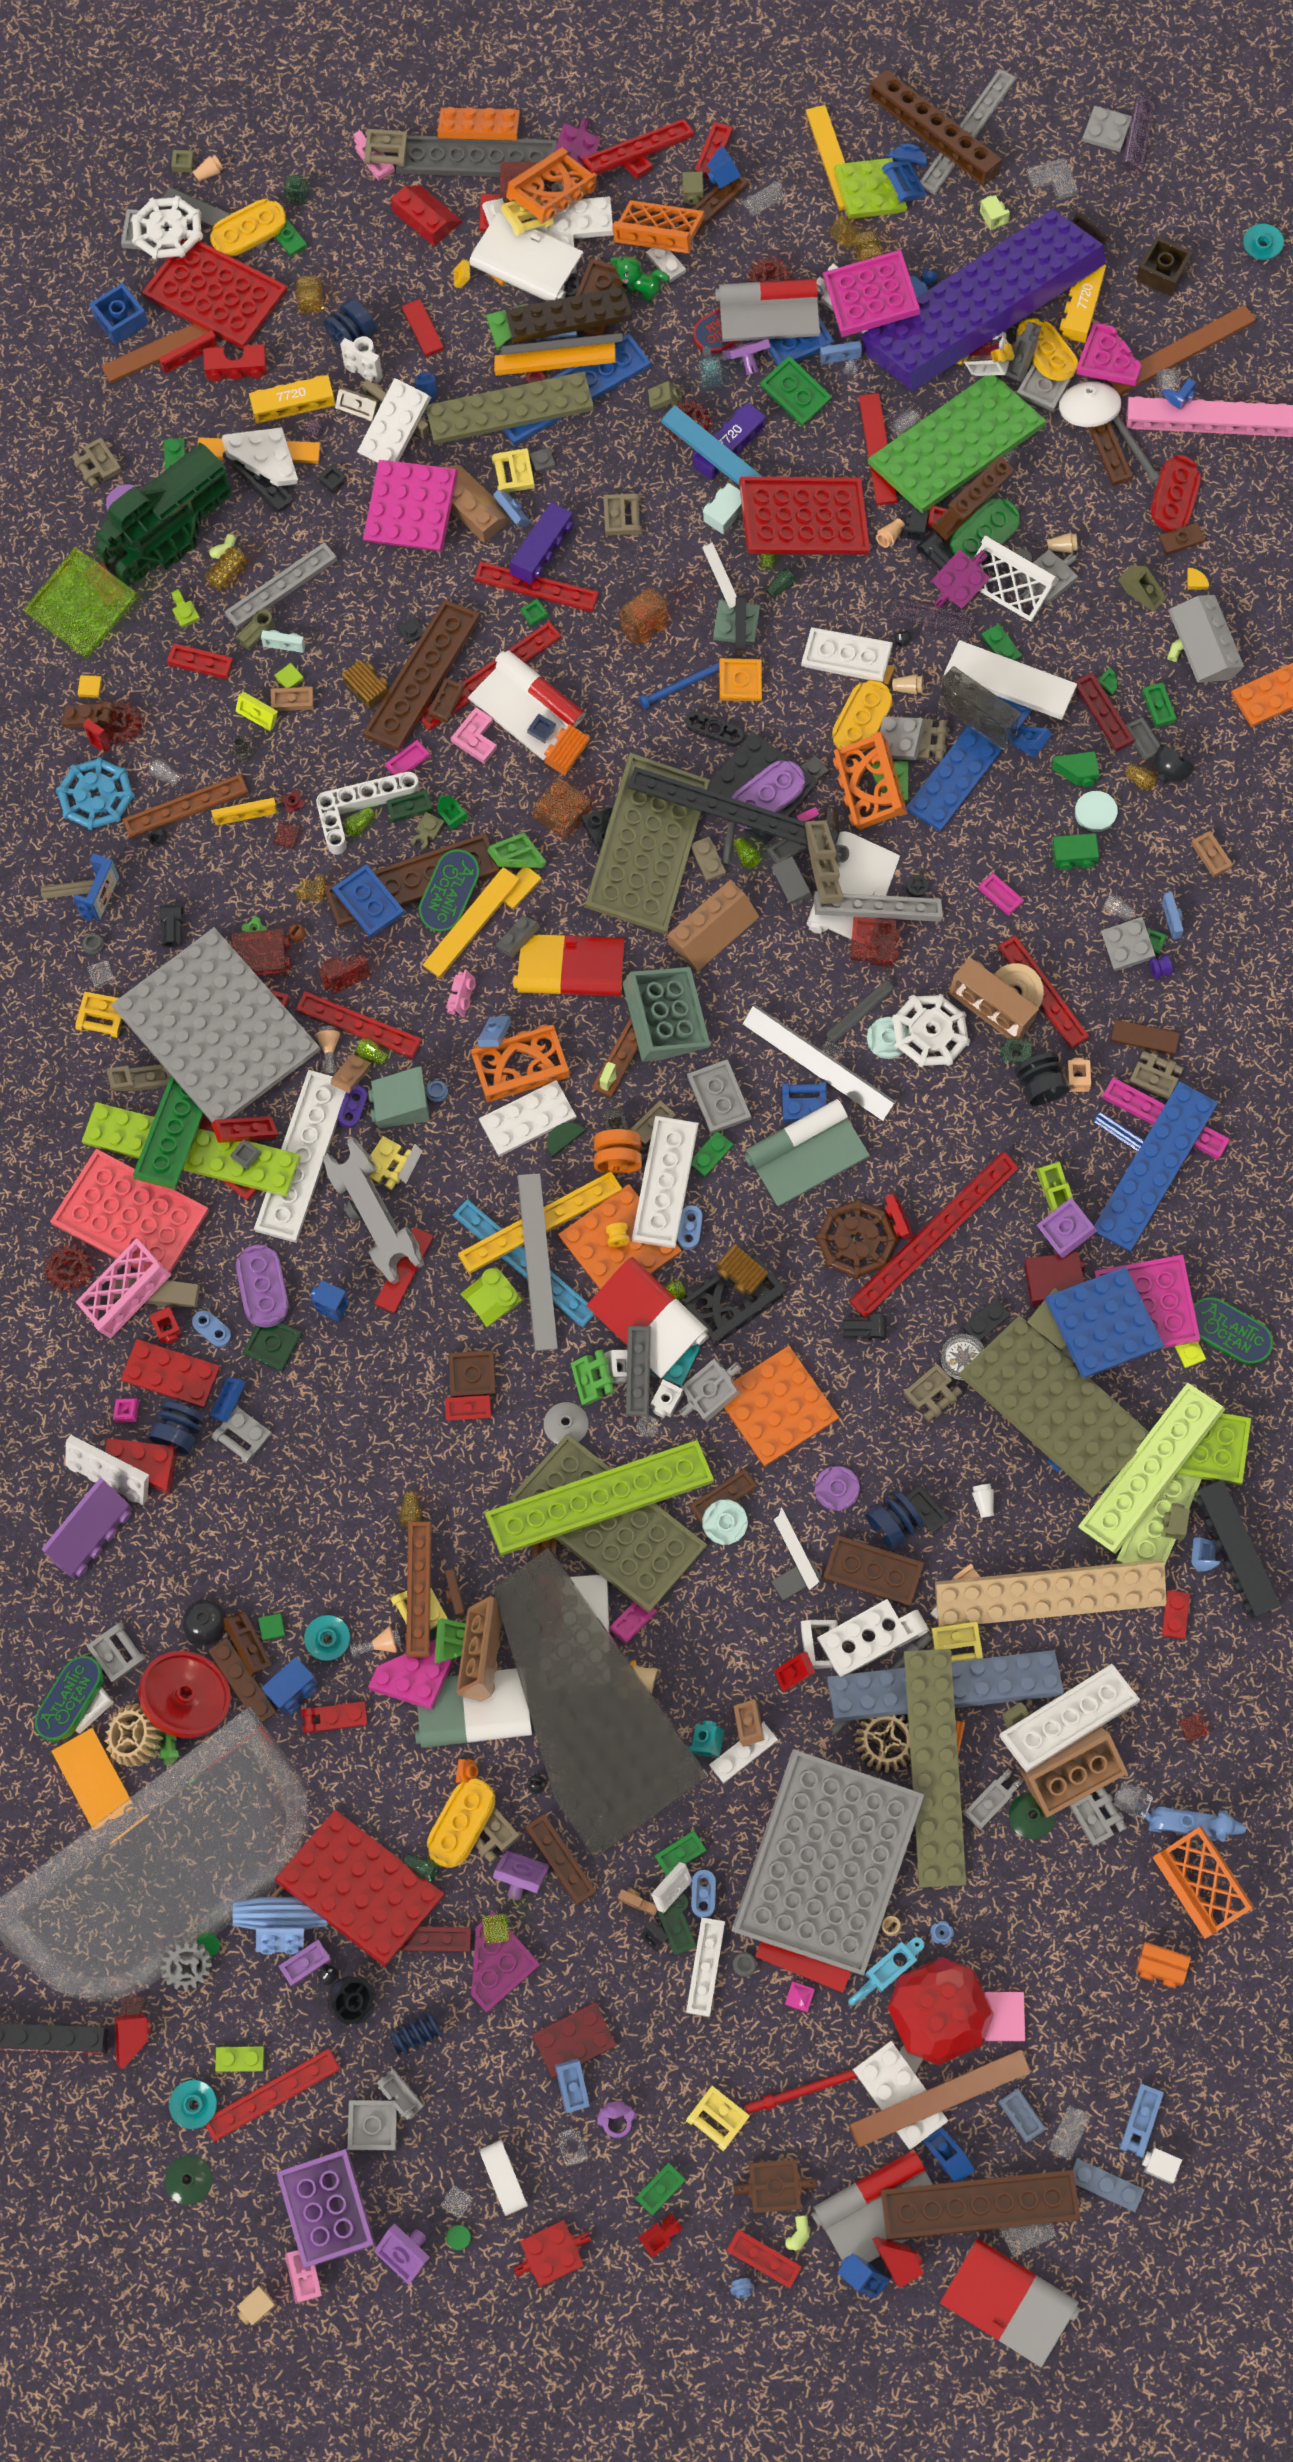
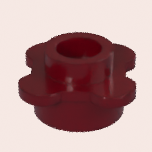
[280,790,305,813]

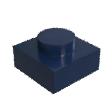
[527,713,556,743]

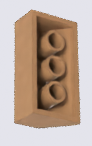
[444,465,512,543]
[668,880,760,972]
[949,958,1039,1044]
[456,1596,503,1702]
[1020,1727,1128,1817]

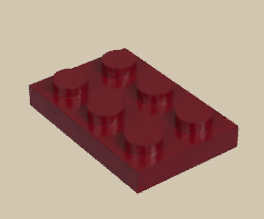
[532,2002,617,2078]

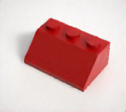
[391,185,463,247]

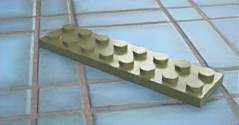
[426,371,594,445]

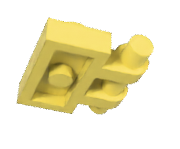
[369,1136,411,1190]

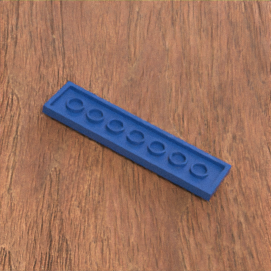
[503,334,651,446]
[906,694,1033,832]
[1094,1081,1218,1252]

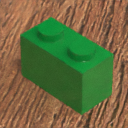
[1052,833,1099,871]

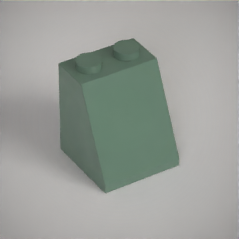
[368,1066,430,1128]

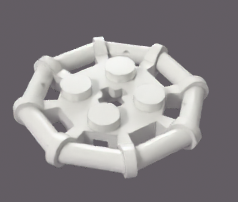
[131,195,203,260]
[891,994,970,1067]

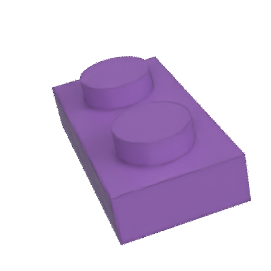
[279,1940,331,1987]

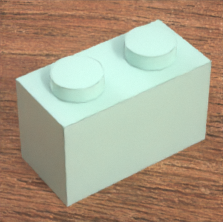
[703,483,742,534]

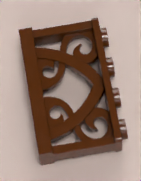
[932,456,1014,540]

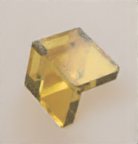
[829,214,861,249]
[295,874,326,902]

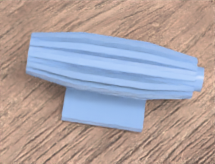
[233,1897,327,1955]

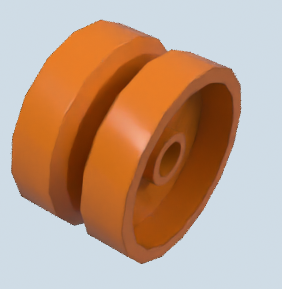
[594,1129,642,1174]

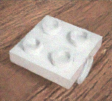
[340,337,383,383]

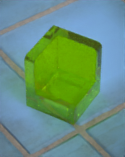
[482,1914,510,1944]

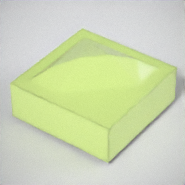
[600,1062,616,1091]

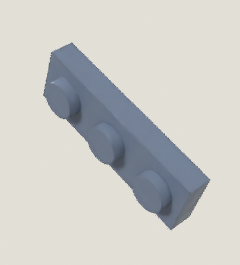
[1072,2158,1145,2213]

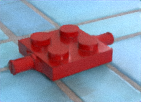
[513,2220,592,2288]

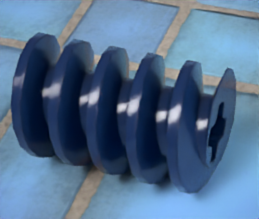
[390,2012,443,2058]

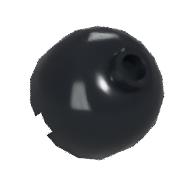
[1152,744,1196,784]
[182,1599,227,1645]
[327,1976,375,2025]

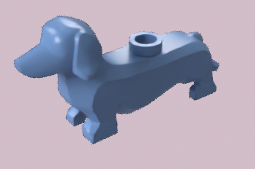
[1144,1807,1246,1842]

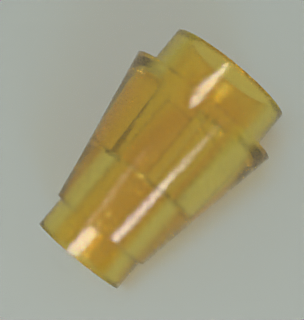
[1124,763,1157,791]
[399,1492,421,1527]

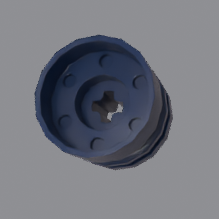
[323,298,377,348]
[147,1401,205,1455]
[864,1489,924,1550]

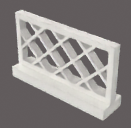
[974,536,1059,622]

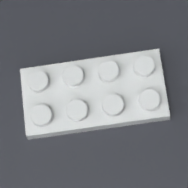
[357,378,431,463]
[479,1080,576,1157]
[65,1435,149,1505]
[852,2041,948,2150]

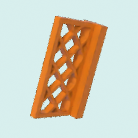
[612,200,705,253]
[1153,1826,1254,1939]

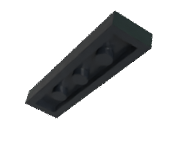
[222,452,293,514]

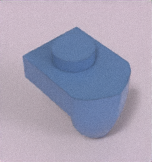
[1191,1537,1220,1571]

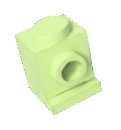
[980,195,1010,230]

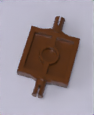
[734,2159,816,2213]

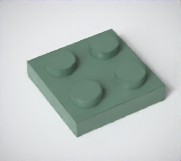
[713,600,760,645]

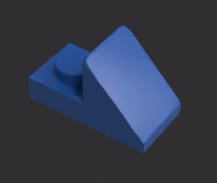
[1009,726,1052,758]

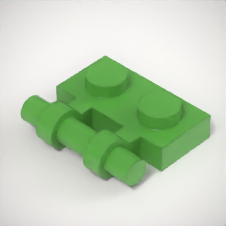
[571,1350,614,1405]

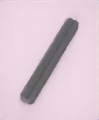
[826,980,893,1043]

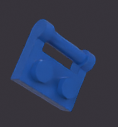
[882,161,927,203]
[782,1081,827,1121]

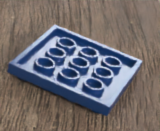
[1045,1267,1164,1379]

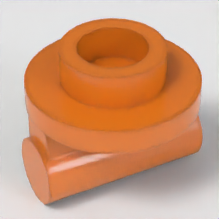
[455,1759,478,1783]

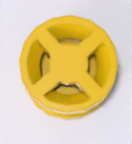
[605,1223,630,1247]

